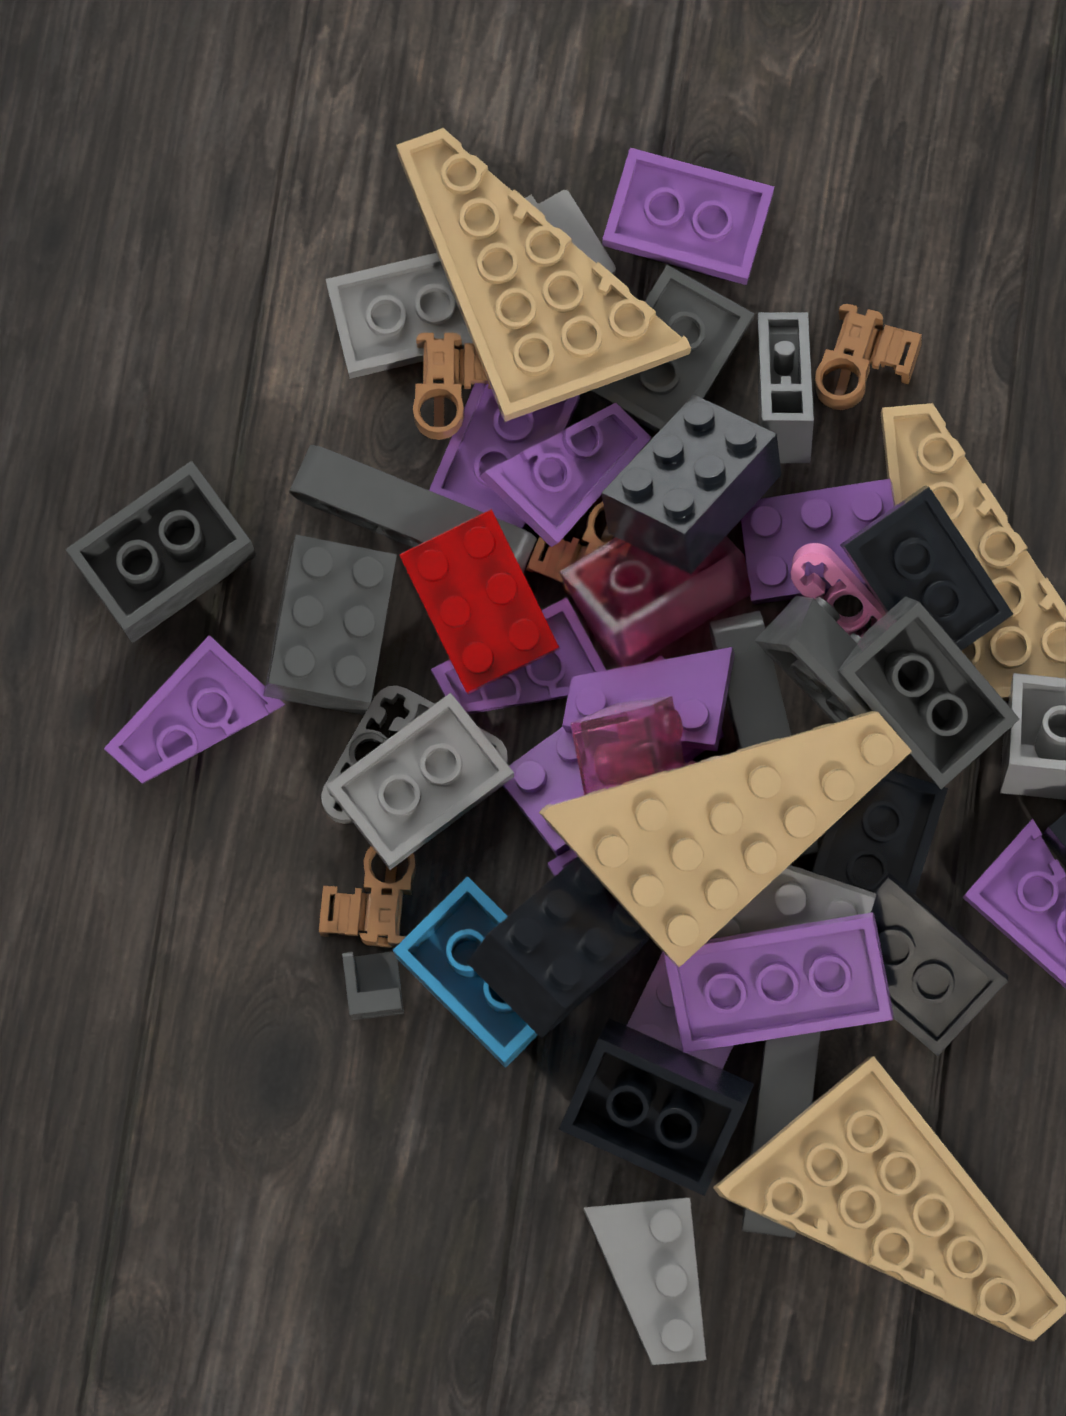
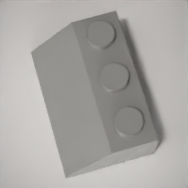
[1000,673,1066,800]

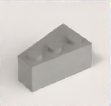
[584,1198,706,1365]

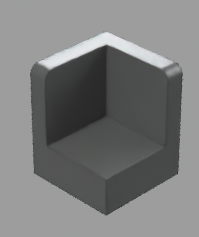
[342,952,404,1020]

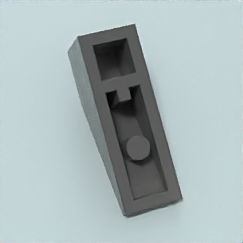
[757,312,814,463]

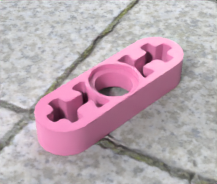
[791,543,886,638]

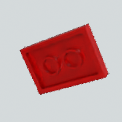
[399,509,560,694]

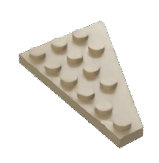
[396,128,691,422]
[881,403,1066,701]
[539,711,912,967]
[713,1056,1066,1341]

